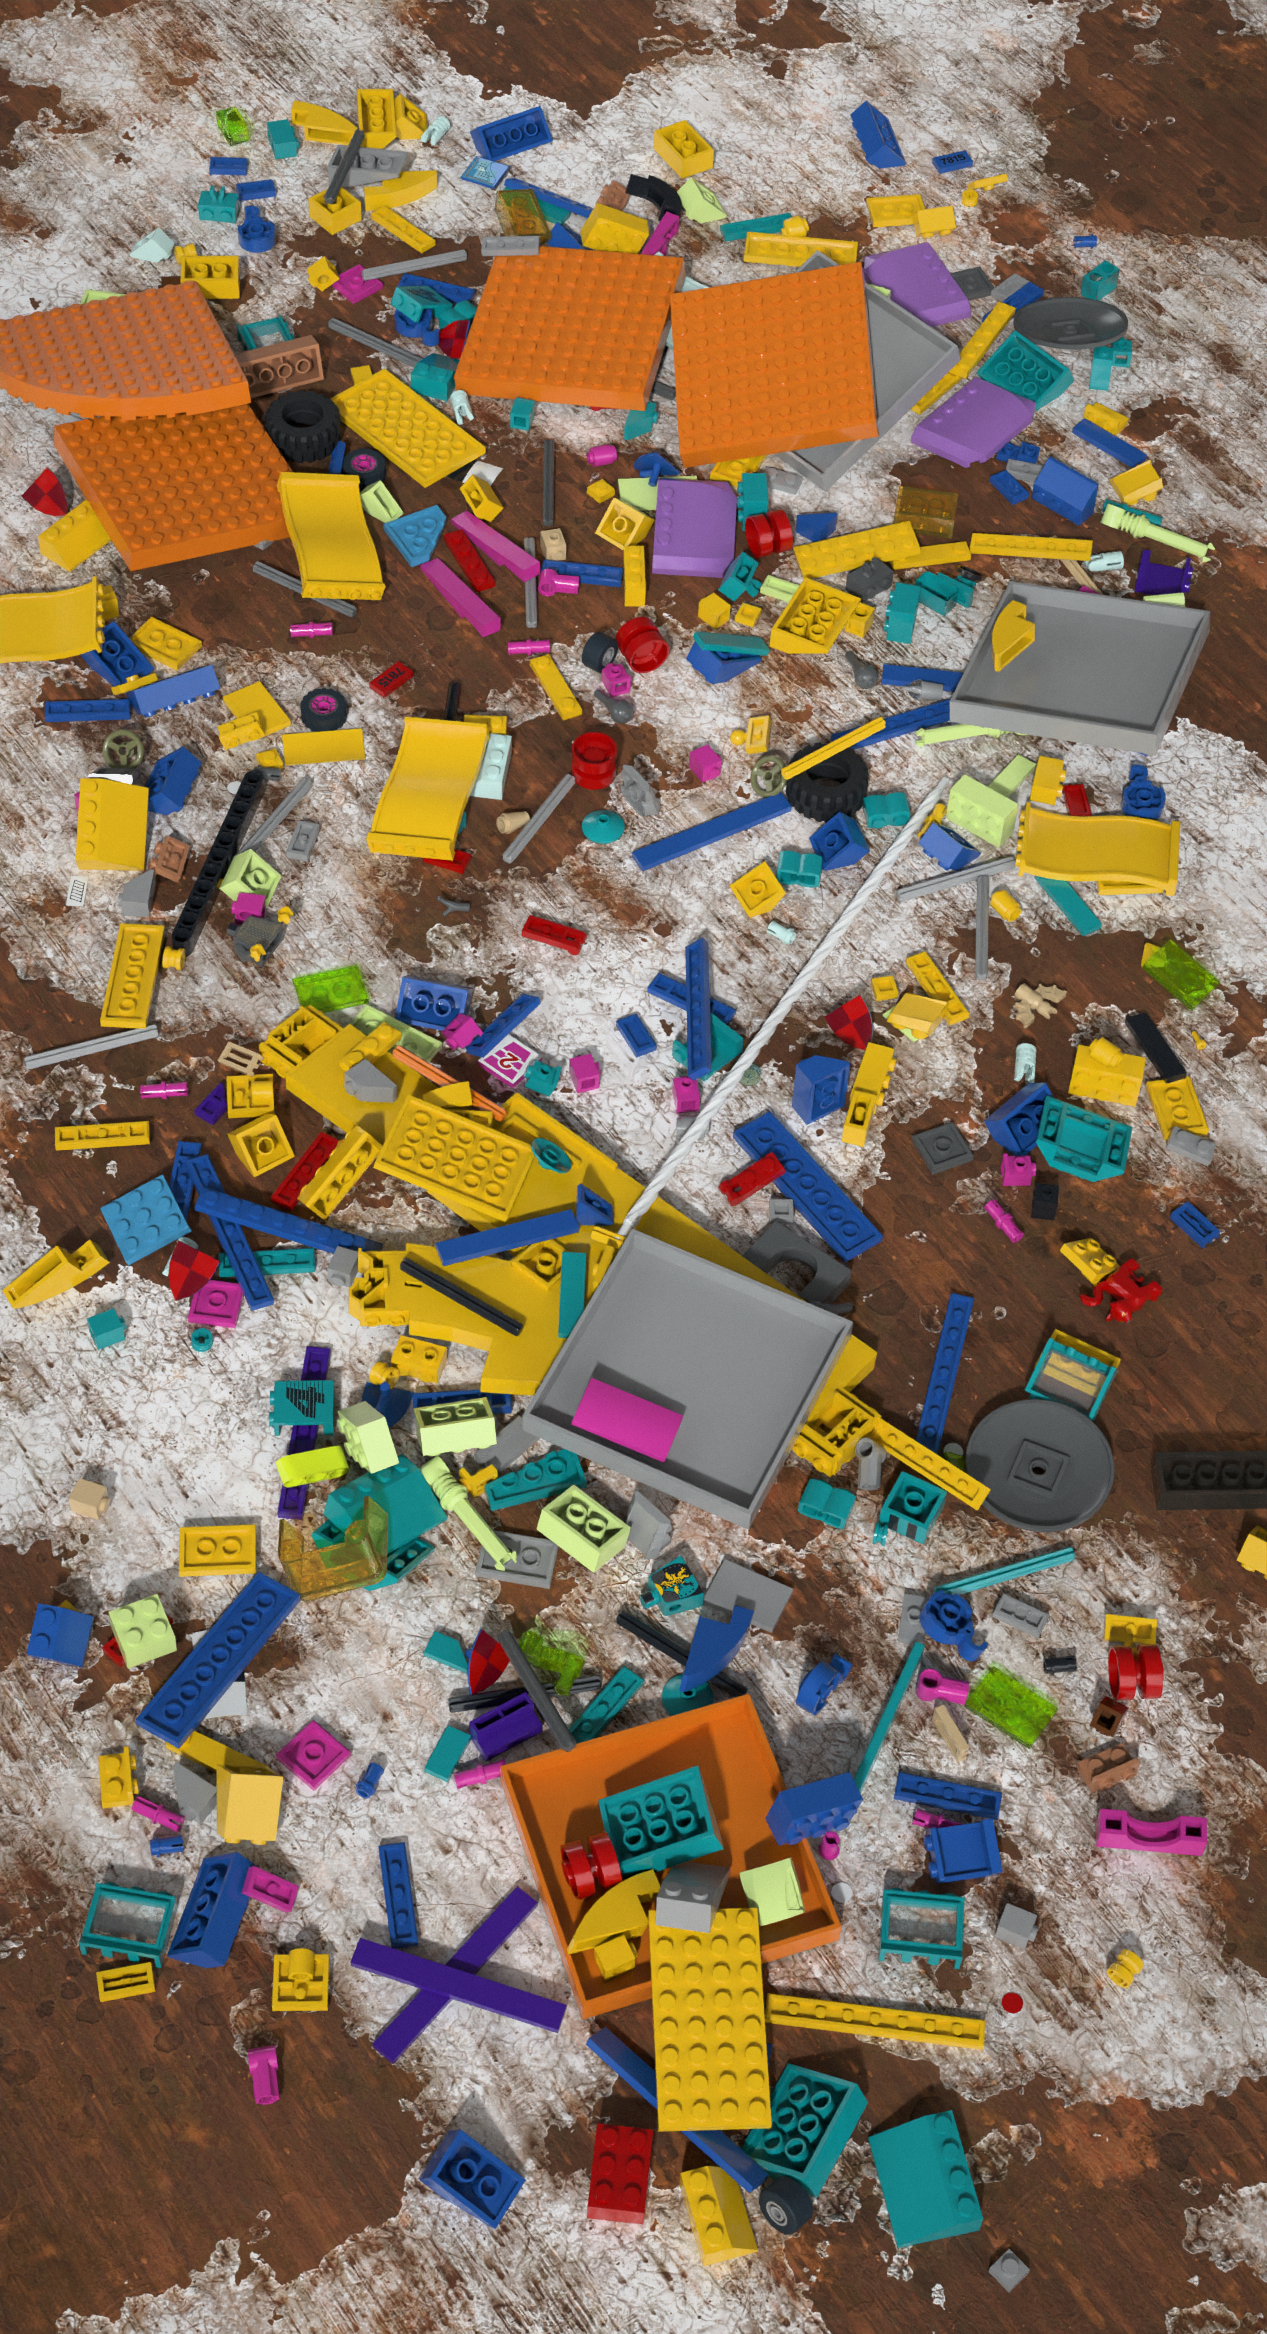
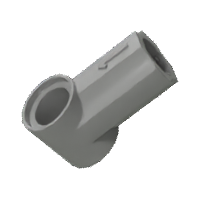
[855,1438,886,1491]

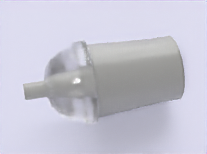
[903,679,943,701]

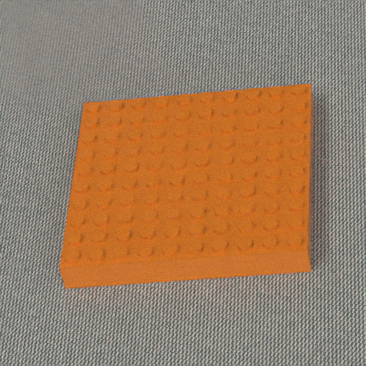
[454,246,686,411]
[670,262,879,468]
[54,404,293,571]
[500,1694,842,2020]

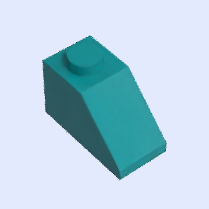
[1089,346,1113,391]
[624,402,659,440]

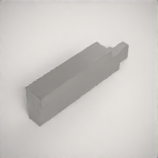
[475,1415,541,1475]

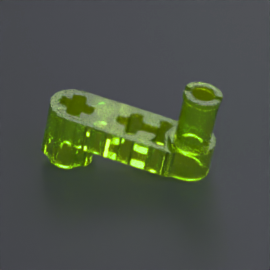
[518,1630,585,1696]

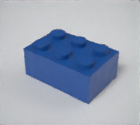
[765,1772,863,1846]

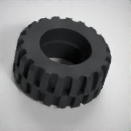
[265,390,341,463]
[786,742,869,822]

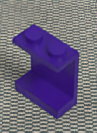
[1134,549,1193,595]

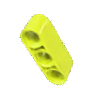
[275,1446,350,1488]

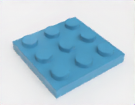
[100,1174,191,1265]

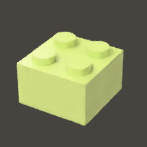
[108,1594,177,1669]

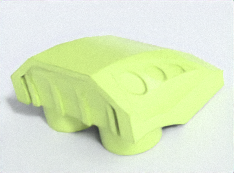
[740,1857,805,1926]

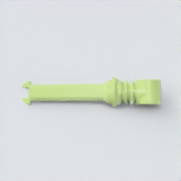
[1100,504,1215,562]
[915,724,1028,747]
[419,1456,517,1571]

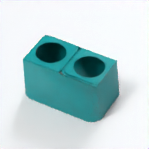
[1081,260,1120,301]
[915,572,958,617]

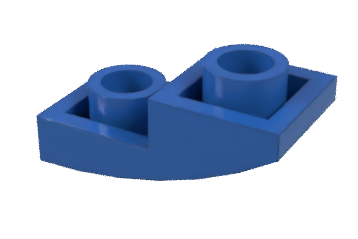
[996,441,1040,464]

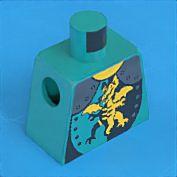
[639,1556,704,1616]

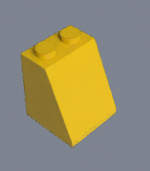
[217,1764,283,1845]

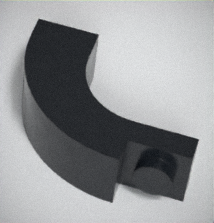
[625,174,682,221]

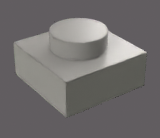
[769,1199,794,1224]
[988,2249,1030,2293]

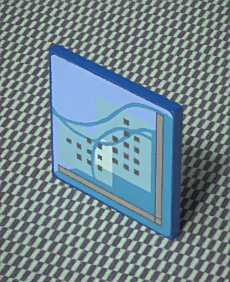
[461,156,510,189]

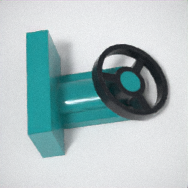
[937,565,984,608]

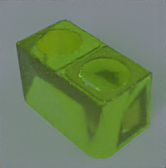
[216,106,249,147]

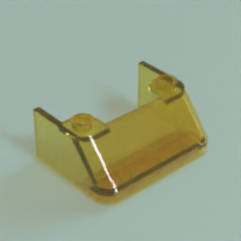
[278,1496,388,1602]

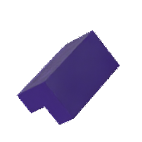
[469,1692,542,1762]

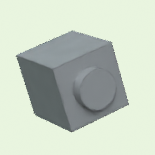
[327,1246,358,1288]
[995,1903,1039,1949]

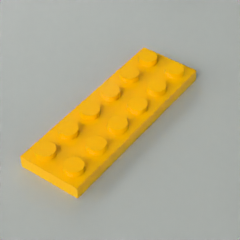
[744,232,858,267]
[793,521,921,580]
[100,923,165,1029]

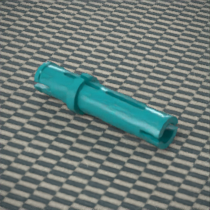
[1102,499,1163,527]

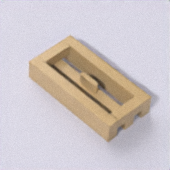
[218,1041,264,1077]
[932,1704,969,1763]

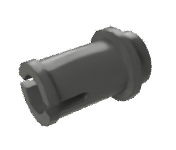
[254,765,280,781]

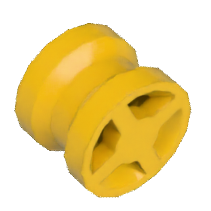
[162,946,185,971]
[369,1361,399,1390]

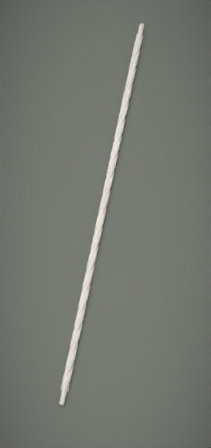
[615,777,949,1240]

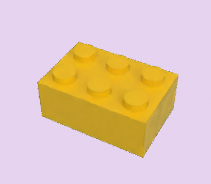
[653,120,714,179]
[580,203,649,254]
[181,255,240,299]
[1068,1044,1146,1107]

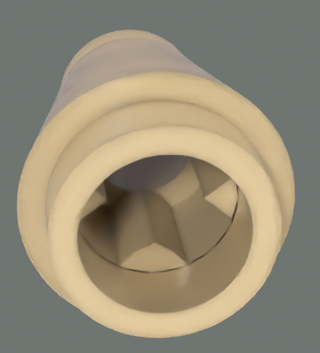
[496,811,530,834]

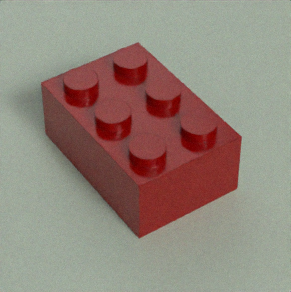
[587,2123,653,2225]

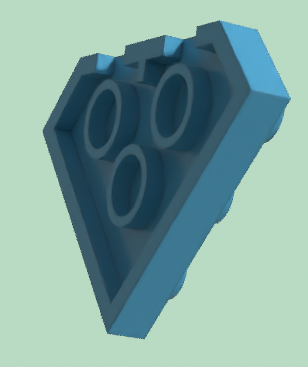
[383,505,446,567]

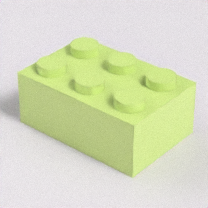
[946,774,1019,848]
[413,1397,497,1456]
[337,1401,399,1474]
[537,1484,631,1573]

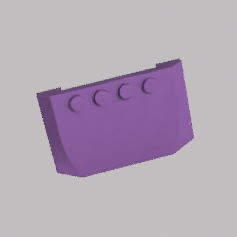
[863,242,971,327]
[911,377,1036,468]
[652,478,737,578]

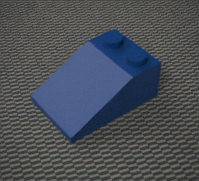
[80,621,154,686]
[686,634,762,684]
[418,2129,526,2229]

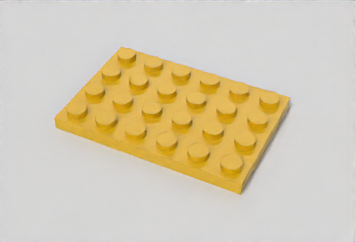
[373,1094,535,1222]

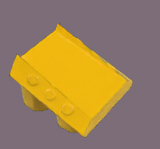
[1109,460,1163,505]
[887,992,949,1039]

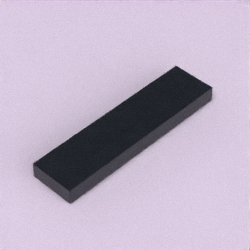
[1125,1012,1187,1084]

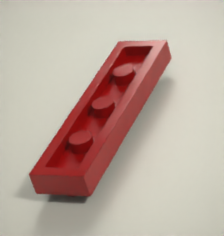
[443,529,495,593]
[271,1132,340,1212]

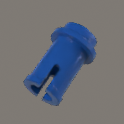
[1073,234,1097,249]
[356,1763,384,1799]
[150,1835,184,1858]

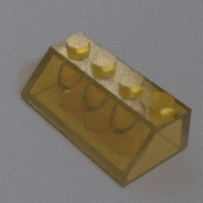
[494,189,552,246]

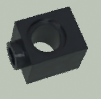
[1031,1183,1059,1220]

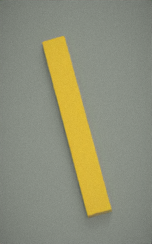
[765,1993,986,2050]

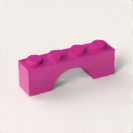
[1096,1809,1207,1856]

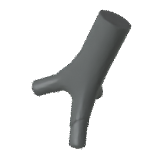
[437,896,470,917]

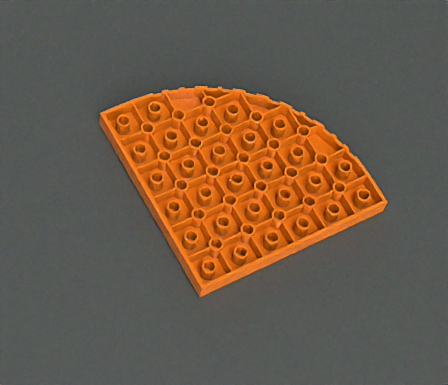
[0,281,251,420]

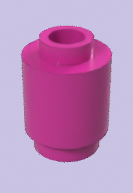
[587,444,617,467]

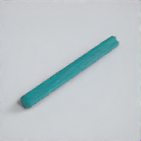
[934,1546,1075,1596]

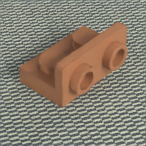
[595,180,630,211]
[148,835,190,882]
[1076,1743,1140,1793]

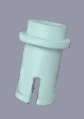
[767,921,796,945]

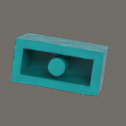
[267,119,299,160]

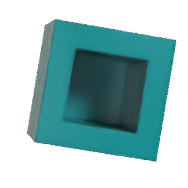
[510,397,535,431]
[87,1308,127,1350]

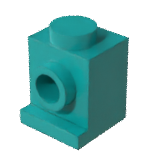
[1111,337,1132,368]
[524,1060,562,1097]

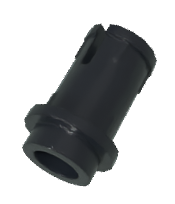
[1043,1655,1077,1676]

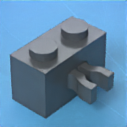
[845,557,894,603]

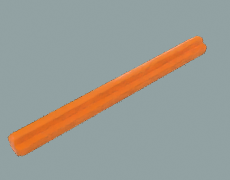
[392,1045,507,1122]

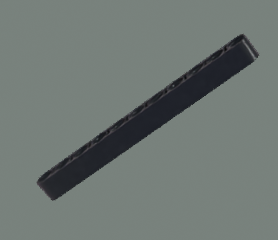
[171,770,265,957]

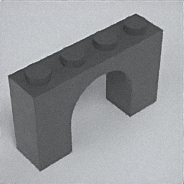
[743,1221,852,1304]

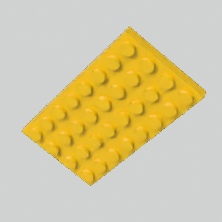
[330,368,486,488]
[648,1908,772,2132]

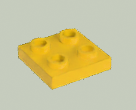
[227,1074,275,1118]
[1060,1238,1120,1286]
[272,1948,330,2011]

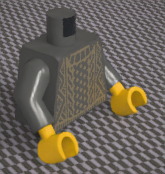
[227,906,294,967]

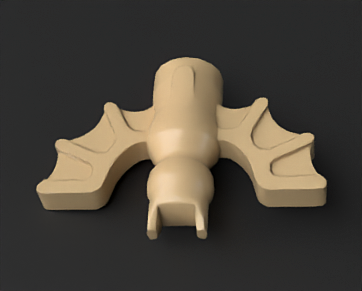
[1014,983,1067,1028]

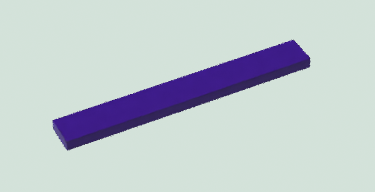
[277,1346,331,1520]
[372,1886,538,2064]
[350,1938,567,2033]

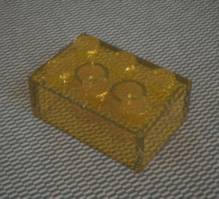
[893,486,958,539]

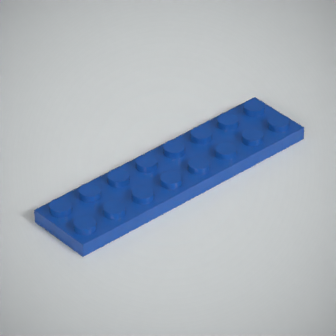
[733,1111,883,1263]
[136,1572,301,1749]

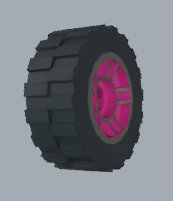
[342,448,386,490]
[300,688,347,732]

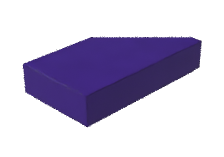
[194,1082,227,1125]

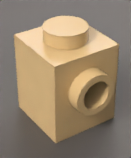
[540,528,566,561]
[69,1478,111,1520]

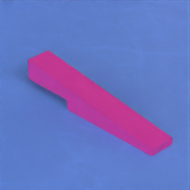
[641,211,679,256]
[451,510,540,583]
[420,558,501,637]

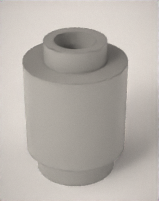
[676,1116,709,1139]

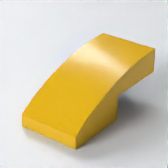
[423,1081,472,1109]

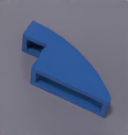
[679,1605,754,1692]

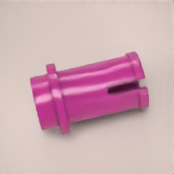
[818,1831,840,1860]

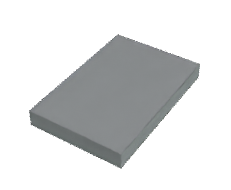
[89,768,140,784]
[475,1530,559,1589]
[703,1559,794,1633]

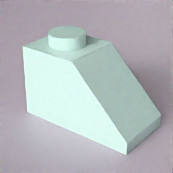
[129,227,175,263]

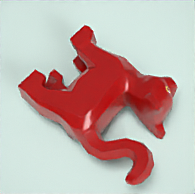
[1079,1258,1163,1324]

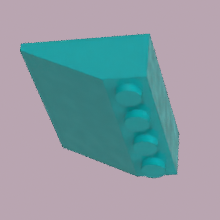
[976,330,1074,412]
[323,1453,447,1562]
[598,1766,724,1881]
[741,2063,868,2198]
[868,2110,983,2248]

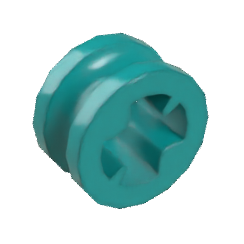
[191,1328,213,1352]
[872,1522,889,1547]

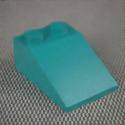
[411,353,459,402]

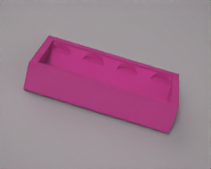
[571,1378,684,1463]

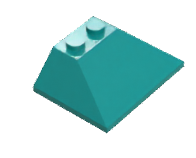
[1036,1095,1132,1182]
[312,1519,435,1591]

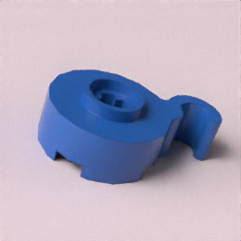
[238,205,276,253]
[394,309,439,346]
[1121,765,1166,820]
[919,1591,988,1661]
[796,1653,853,1716]

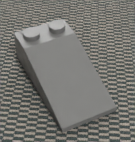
[327,145,408,187]
[656,1862,731,1933]

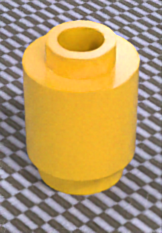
[990,890,1022,922]
[1089,1037,1124,1069]

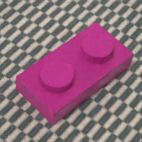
[241,1866,299,1913]

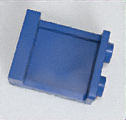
[923,1818,1003,1884]

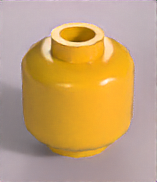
[781,215,809,237]

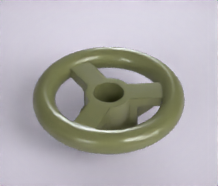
[103,729,144,768]
[750,755,787,798]

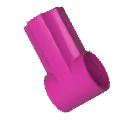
[538,569,579,596]
[915,1669,969,1705]
[247,2045,280,2105]

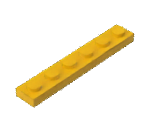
[949,302,1016,379]
[970,533,1093,561]
[869,1419,991,1511]

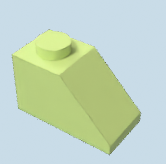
[360,480,403,523]

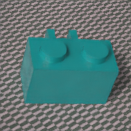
[198,185,240,223]
[718,551,762,601]

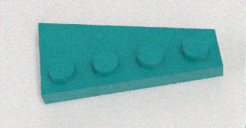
[484,1449,587,1511]

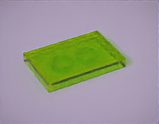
[1142,939,1220,1011]
[292,965,369,1013]
[964,1666,1058,1750]

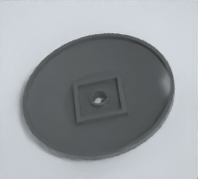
[1013,297,1128,350]
[965,1399,1114,1532]

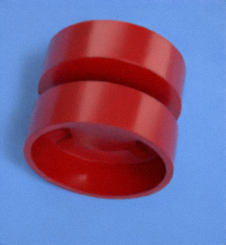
[745,509,793,559]
[615,617,669,673]
[571,732,617,790]
[1108,1644,1164,1701]
[560,1831,622,1900]

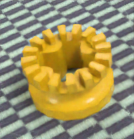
[961,190,978,208]

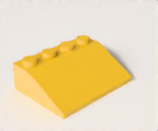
[769,577,861,654]
[76,778,149,871]

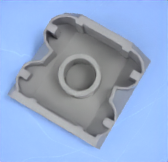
[621,764,661,817]
[624,1491,672,1560]

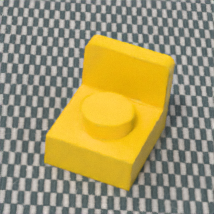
[458,1464,498,1499]

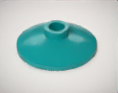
[582,810,625,844]
[531,1138,572,1173]
[662,1674,713,1716]

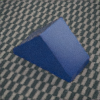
[796,513,837,542]
[575,1184,613,1226]

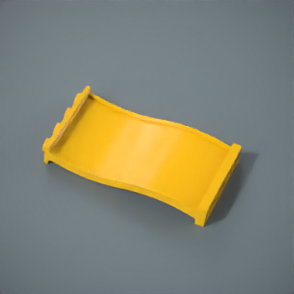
[277,472,386,600]
[0,576,105,663]
[366,717,490,861]
[1015,802,1181,896]

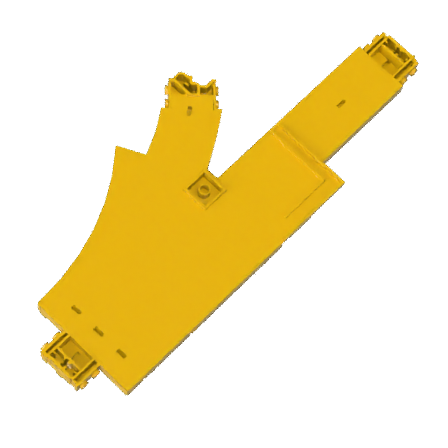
[259,1005,881,1477]

